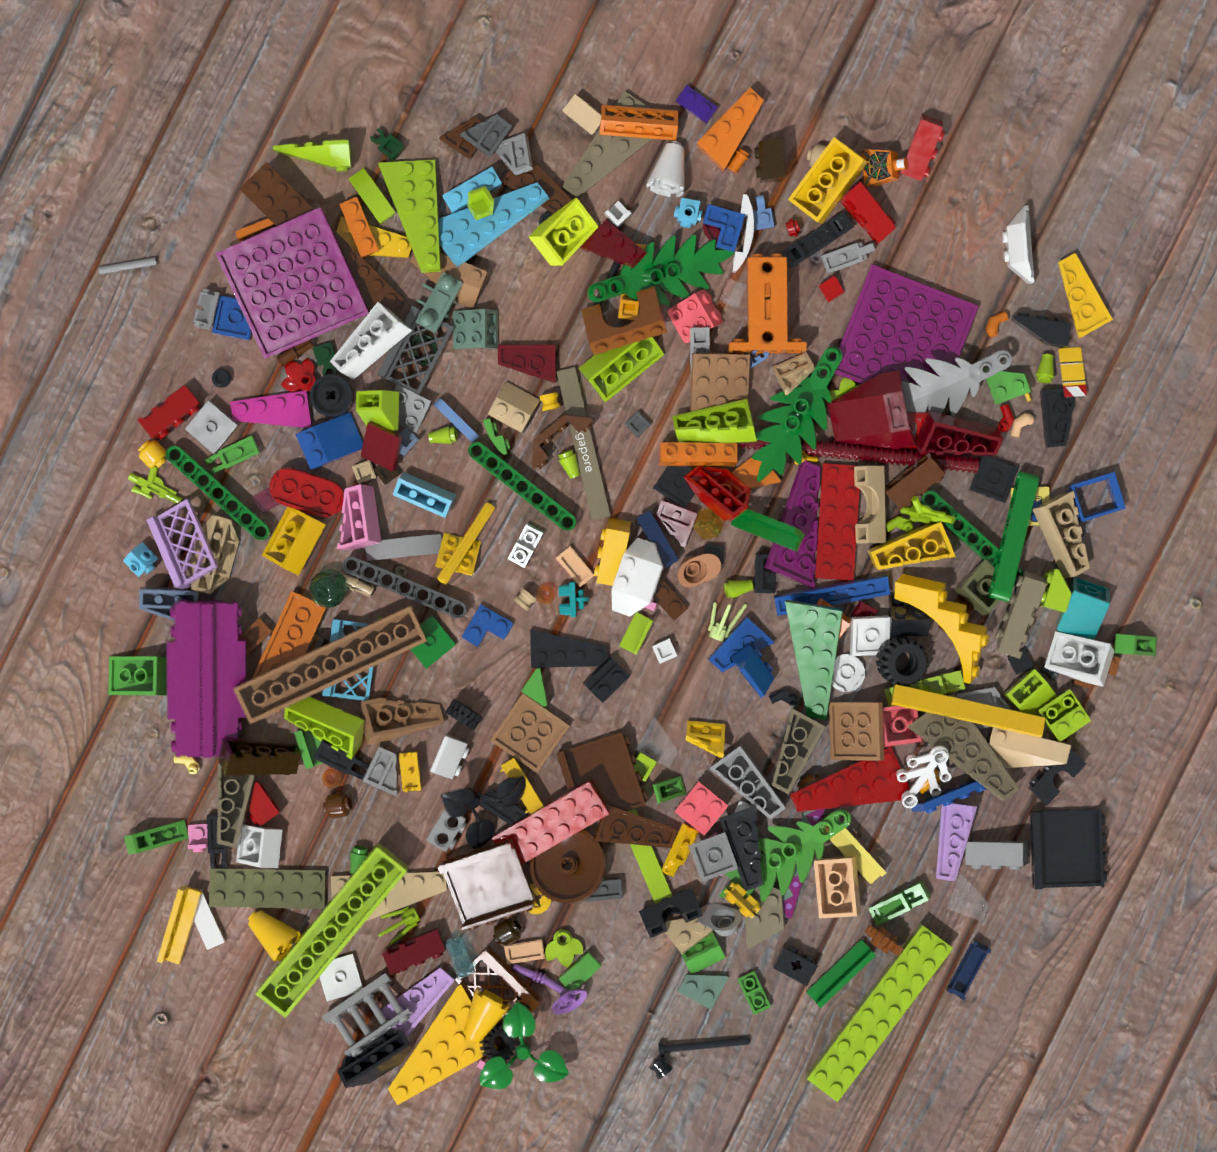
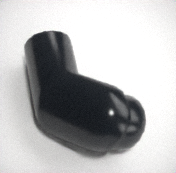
[769,689,798,706]

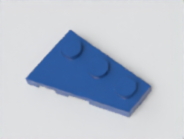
[708,617,775,673]

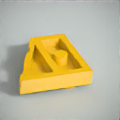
[686,720,725,758]

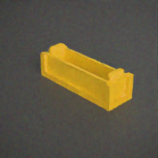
[500,757,544,814]

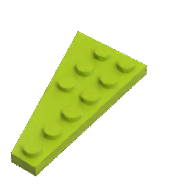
[378,160,441,273]

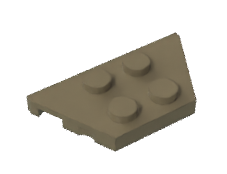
[745,886,785,949]

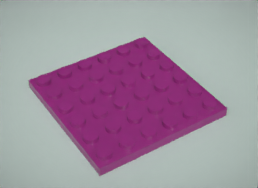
[216,207,369,359]
[834,264,979,410]

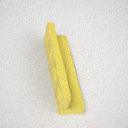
[825,825,886,884]

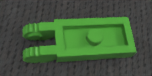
[205,435,261,475]

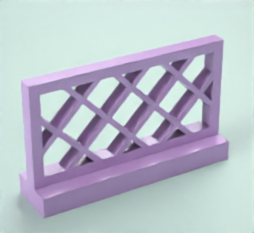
[147,499,218,590]

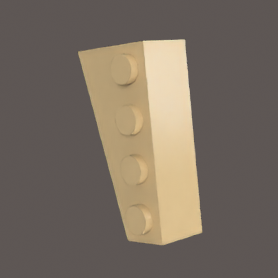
[1033,491,1090,578]

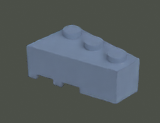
[139,587,198,621]

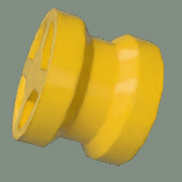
[539,392,561,412]

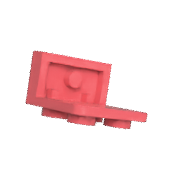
[667,289,723,343]

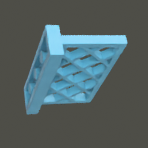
[322,619,373,701]

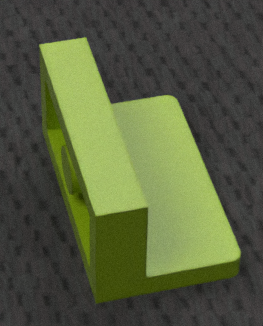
[619,612,653,655]

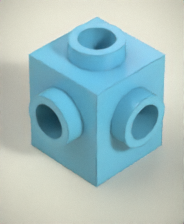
[674,198,702,228]
[123,542,158,577]

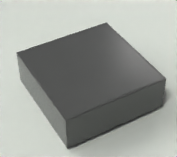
[624,411,651,438]

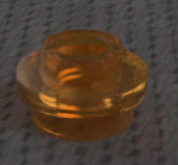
[536,585,555,604]
[322,769,341,788]

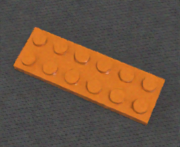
[252,591,327,712]

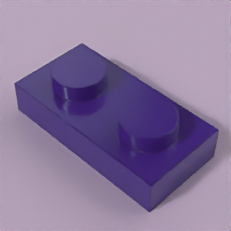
[675,85,718,124]

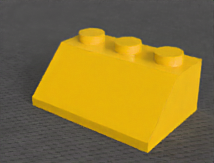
[261,507,325,576]

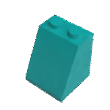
[1056,576,1110,640]

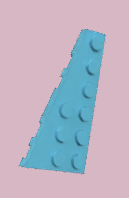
[438,183,549,267]

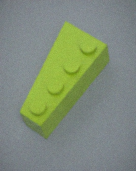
[672,399,757,443]
[284,697,364,760]

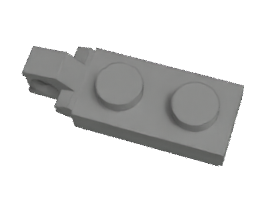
[821,242,875,275]

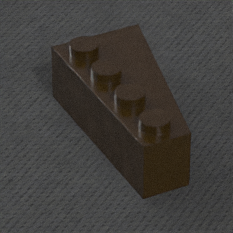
[218,739,301,776]

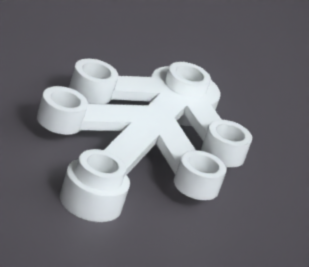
[896,746,951,808]

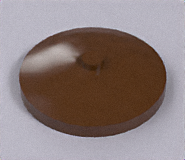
[530,830,606,904]

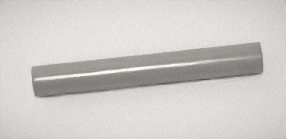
[98,257,157,274]

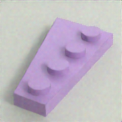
[936,803,977,881]
[381,967,455,1037]

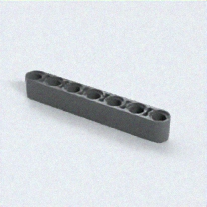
[343,556,467,618]

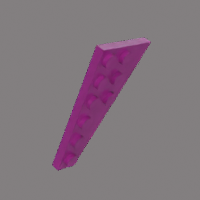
[764,461,820,588]

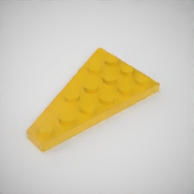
[388,983,498,1105]

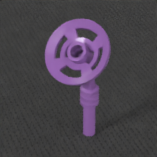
[512,963,587,1014]

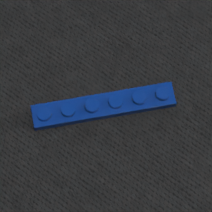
[774,574,891,616]

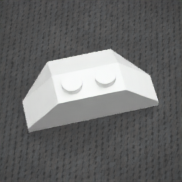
[1002,205,1035,284]
[611,538,664,616]

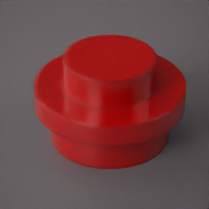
[785,218,801,237]

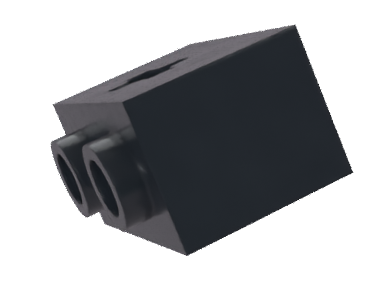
[772,945,818,986]

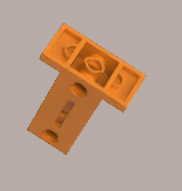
[727,254,807,354]

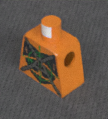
[862,149,908,188]

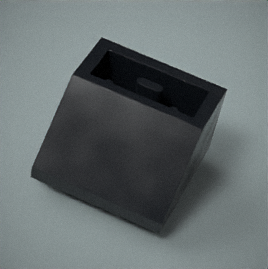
[888,593,930,636]

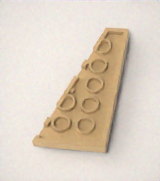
[331,871,447,922]

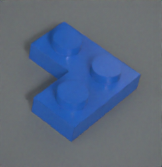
[703,204,745,252]
[461,604,514,647]

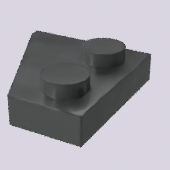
[459,114,512,157]

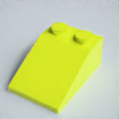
[529,198,599,266]

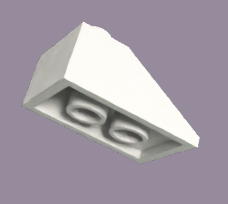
[1044,631,1114,687]

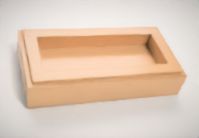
[556,546,594,587]
[504,939,545,964]

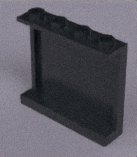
[1030,809,1107,890]

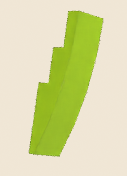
[884,670,966,707]

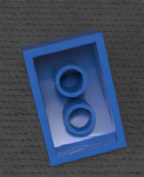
[296,413,363,471]

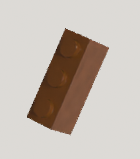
[885,453,945,509]

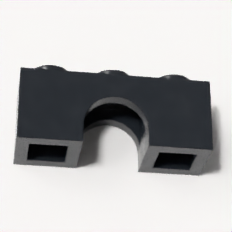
[1028,749,1086,805]
[639,888,703,938]

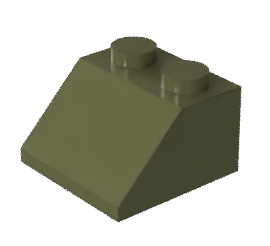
[955,559,1001,616]

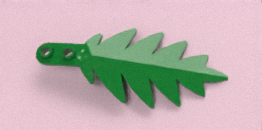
[587,235,735,305]
[751,346,843,482]

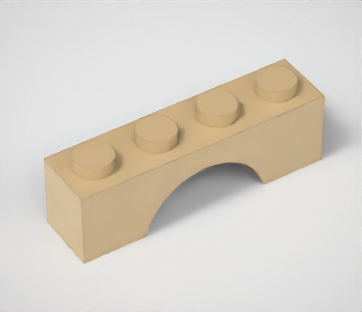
[854,466,886,543]

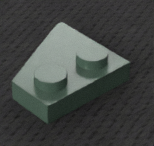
[677,974,729,1009]

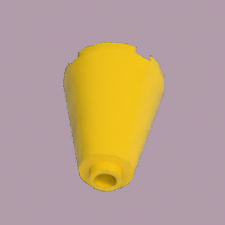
[248,910,301,962]
[463,987,511,1044]

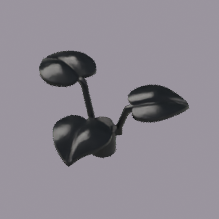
[441,775,525,849]

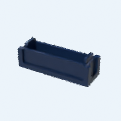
[635,511,678,568]
[946,939,991,1001]

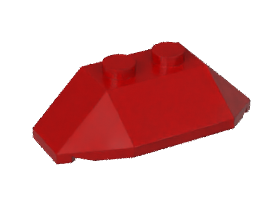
[684,465,751,521]

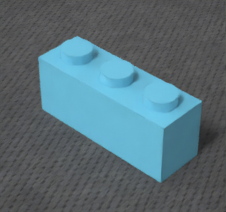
[442,167,502,214]
[392,472,457,518]

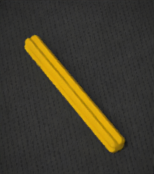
[437,503,495,584]

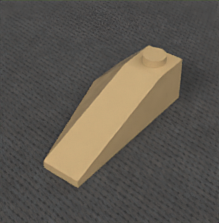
[989,727,1072,768]

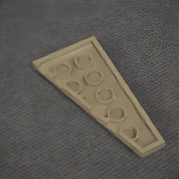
[562,91,668,198]
[907,694,1020,801]

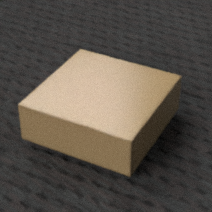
[352,460,377,484]

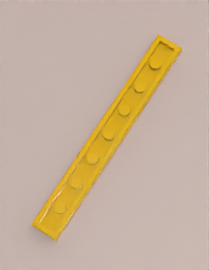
[891,684,1045,738]

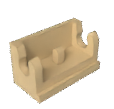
[562,94,601,135]

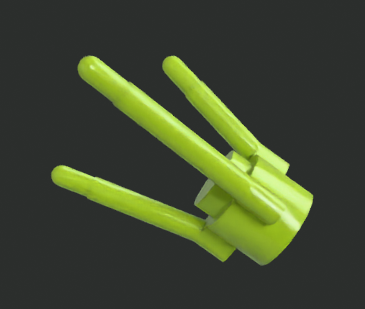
[378,906,421,945]

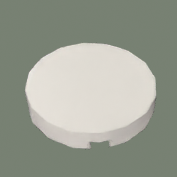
[832,654,865,692]

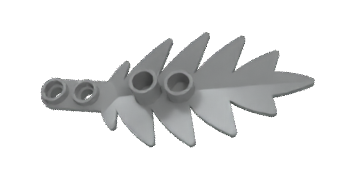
[902,350,1012,417]

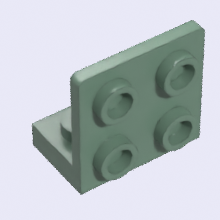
[453,309,498,349]

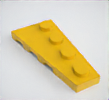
[336,216,412,258]
[1058,253,1113,339]

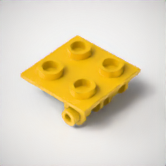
[435,533,481,576]

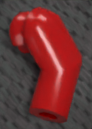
[997,404,1014,432]

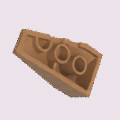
[410,253,488,309]

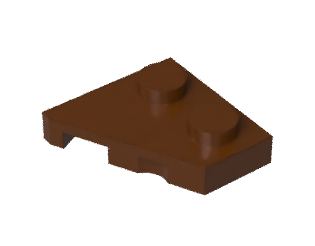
[439,117,482,160]

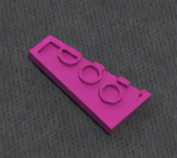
[230,391,312,428]

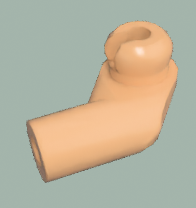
[1010,413,1034,438]

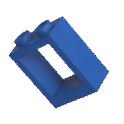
[1066,472,1126,522]

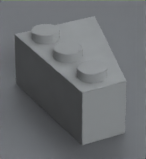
[966,840,1030,870]

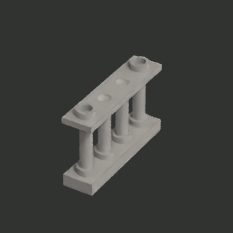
[322,973,413,1057]

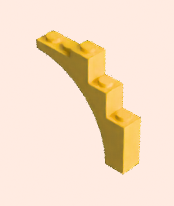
[895,574,989,684]

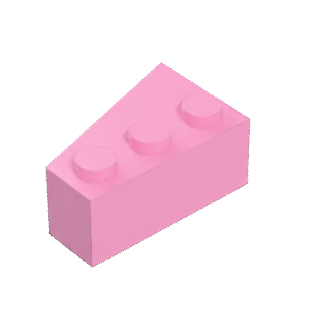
[337,484,381,551]

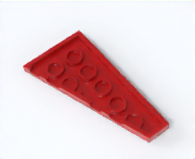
[790,747,911,812]

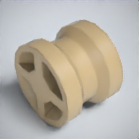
[513,588,537,611]

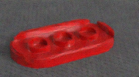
[269,467,344,518]

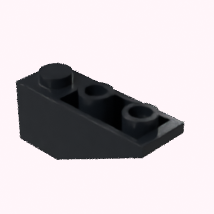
[1011,312,1071,348]

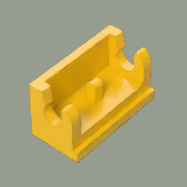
[399,751,422,792]

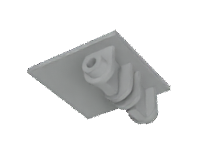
[394,384,431,433]

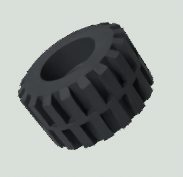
[876,636,929,687]

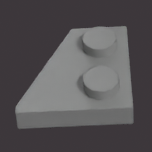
[495,133,533,175]
[362,746,397,796]

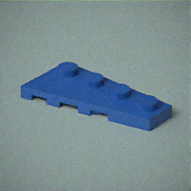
[911,780,986,814]

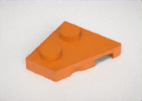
[731,458,781,488]

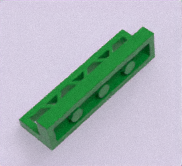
[731,509,805,552]
[806,939,876,1008]

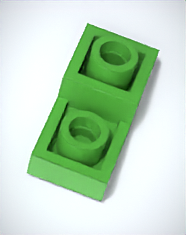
[483,419,510,455]
[559,951,602,991]
[737,971,771,1015]

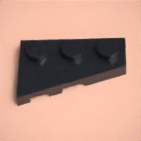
[1040,388,1075,448]

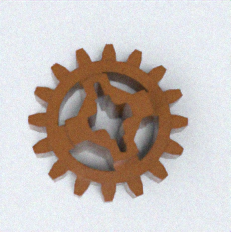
[864,924,903,956]

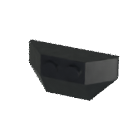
[337,1029,411,1088]

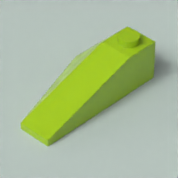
[273,140,352,172]

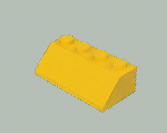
[788,137,868,224]

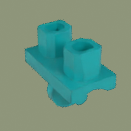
[559,582,590,617]

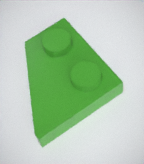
[983,369,1032,405]

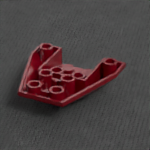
[828,370,915,449]

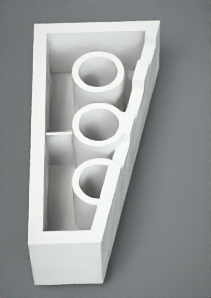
[330,302,412,380]

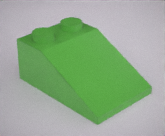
[108,656,167,696]

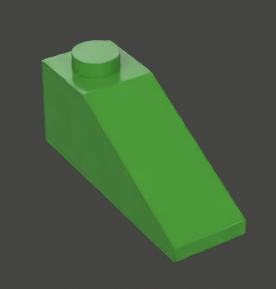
[124,820,189,855]

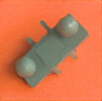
[416,272,463,333]

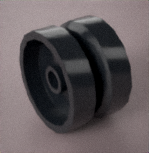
[310,374,354,418]

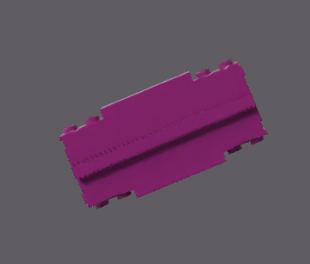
[166,599,246,758]

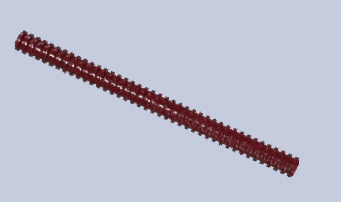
[737,433,979,474]

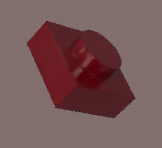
[850,600,878,617]

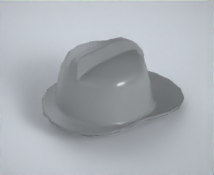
[698,903,742,936]

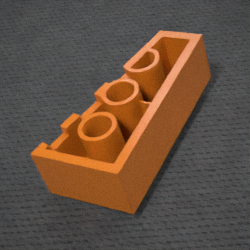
[696,87,764,172]

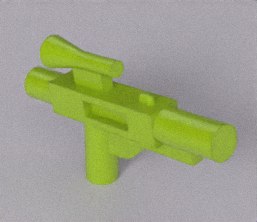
[128,467,183,505]
[900,496,955,524]

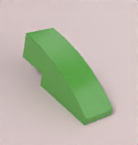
[868,880,931,926]

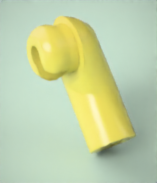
[174,754,200,775]

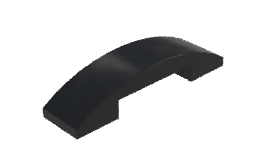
[780,211,854,268]

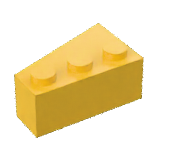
[594,518,631,586]

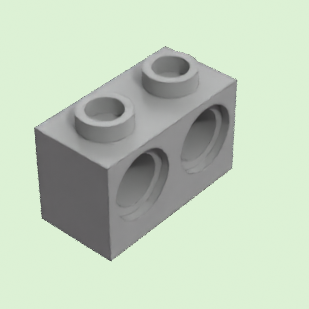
[426,810,467,852]

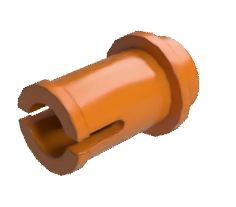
[727,149,749,174]

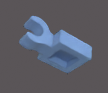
[753,196,774,231]

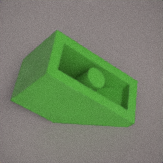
[1114,634,1157,656]

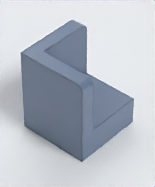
[399,428,420,457]

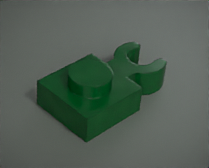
[370,128,406,162]
[312,342,337,376]

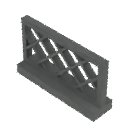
[377,306,454,395]

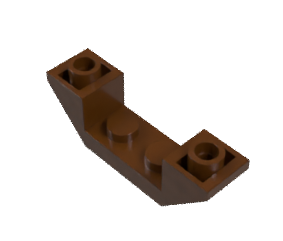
[531,414,595,469]

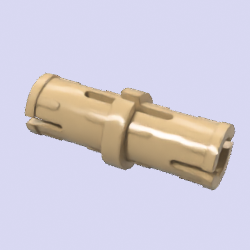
[335,570,375,598]

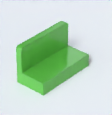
[294,730,323,769]
[681,932,725,974]

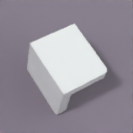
[604,201,632,228]

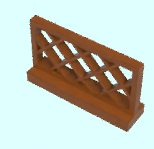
[455,946,543,1026]

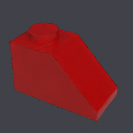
[249,781,281,826]

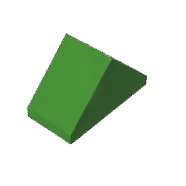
[521,668,547,706]
[652,776,686,804]

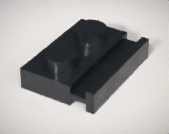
[583,656,630,703]

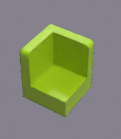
[467,186,494,220]
[634,752,657,782]

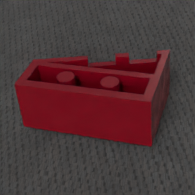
[382,927,446,975]

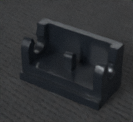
[754,554,775,593]

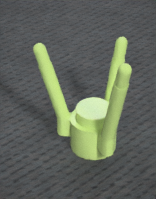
[708,602,747,642]

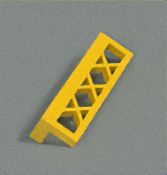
[157,885,203,964]

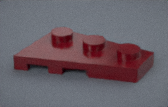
[580,219,646,268]
[498,345,556,384]

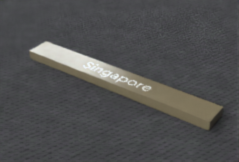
[556,367,611,521]

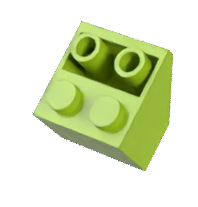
[356,390,399,431]
[1039,569,1072,613]
[1003,668,1057,716]
[1038,689,1091,742]

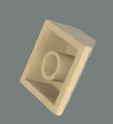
[488,382,540,433]

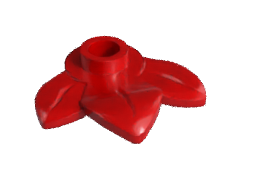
[281,358,316,392]

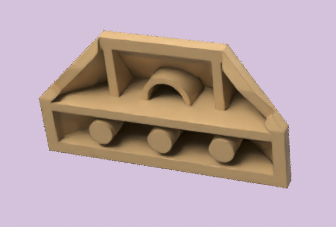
[189,515,239,594]

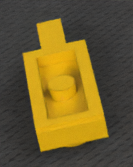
[662,823,699,877]

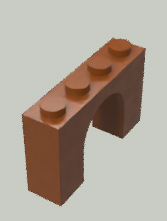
[582,286,667,355]

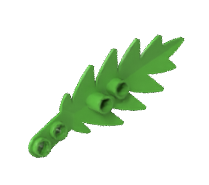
[719,809,851,902]

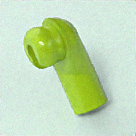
[885,516,913,532]

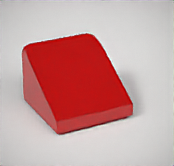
[818,275,844,303]

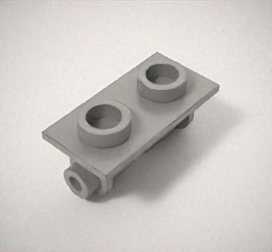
[193,289,220,330]

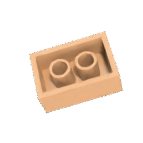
[814,856,861,918]

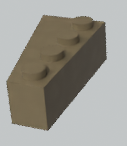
[995,571,1047,659]

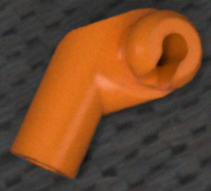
[986,311,1009,337]

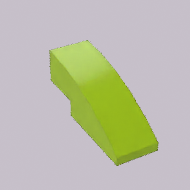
[348,168,396,225]

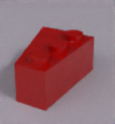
[840,182,896,245]

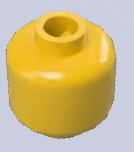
[138,440,167,468]

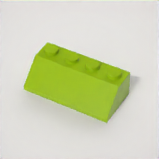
[578,337,665,403]

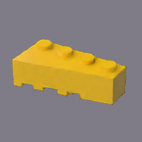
[867,521,956,570]

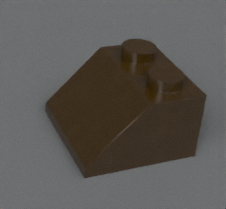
[754,137,786,183]

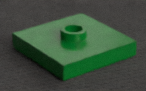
[410,615,456,669]

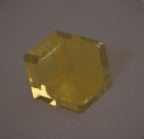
[693,509,724,540]

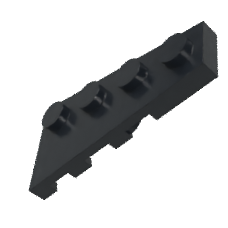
[719,805,765,891]

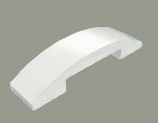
[732,194,754,273]

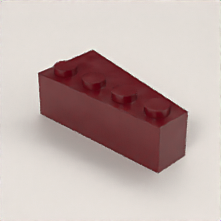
[914,411,1004,455]

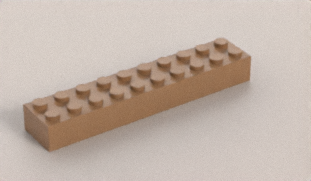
[233,606,426,724]

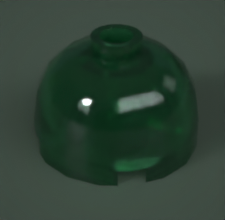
[309,569,349,608]

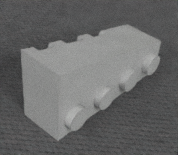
[709,743,787,819]

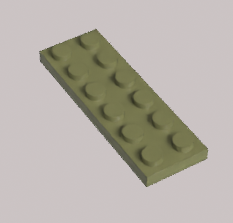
[209,868,326,909]

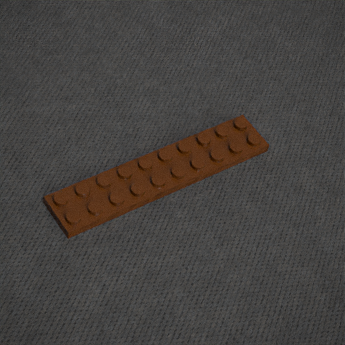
[239,162,404,316]

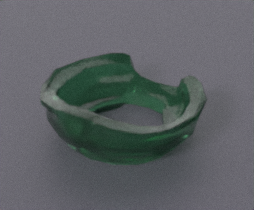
[408,334,437,365]

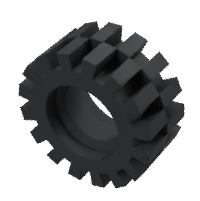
[446,699,483,730]
[479,1026,517,1060]

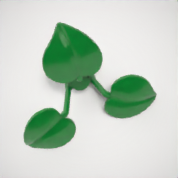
[480,1002,569,1090]

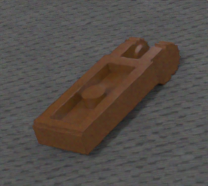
[653,578,688,621]

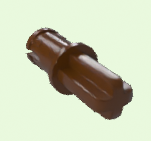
[276,340,314,367]

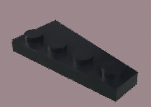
[530,629,608,668]

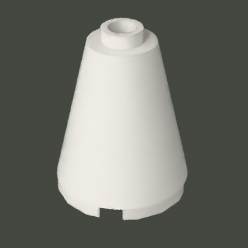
[646,141,685,197]

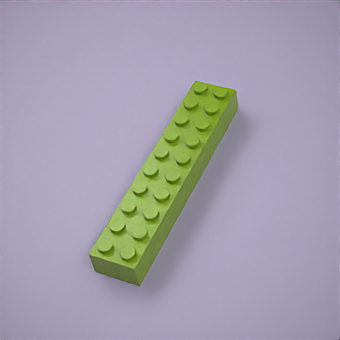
[256,842,408,1018]
[805,923,953,1102]

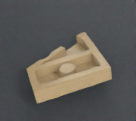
[772,352,815,395]
[665,918,713,954]

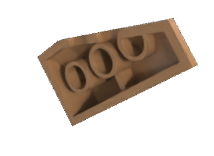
[361,698,445,745]

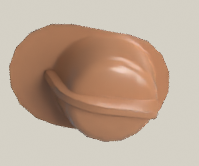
[677,553,721,588]

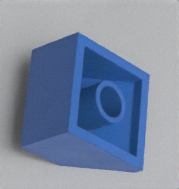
[731,644,775,698]

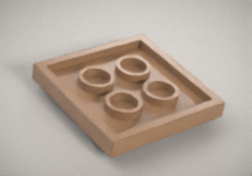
[690,353,750,411]
[490,693,570,773]
[829,702,884,761]

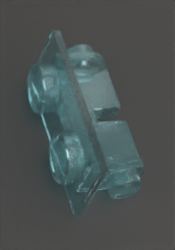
[445,937,475,980]

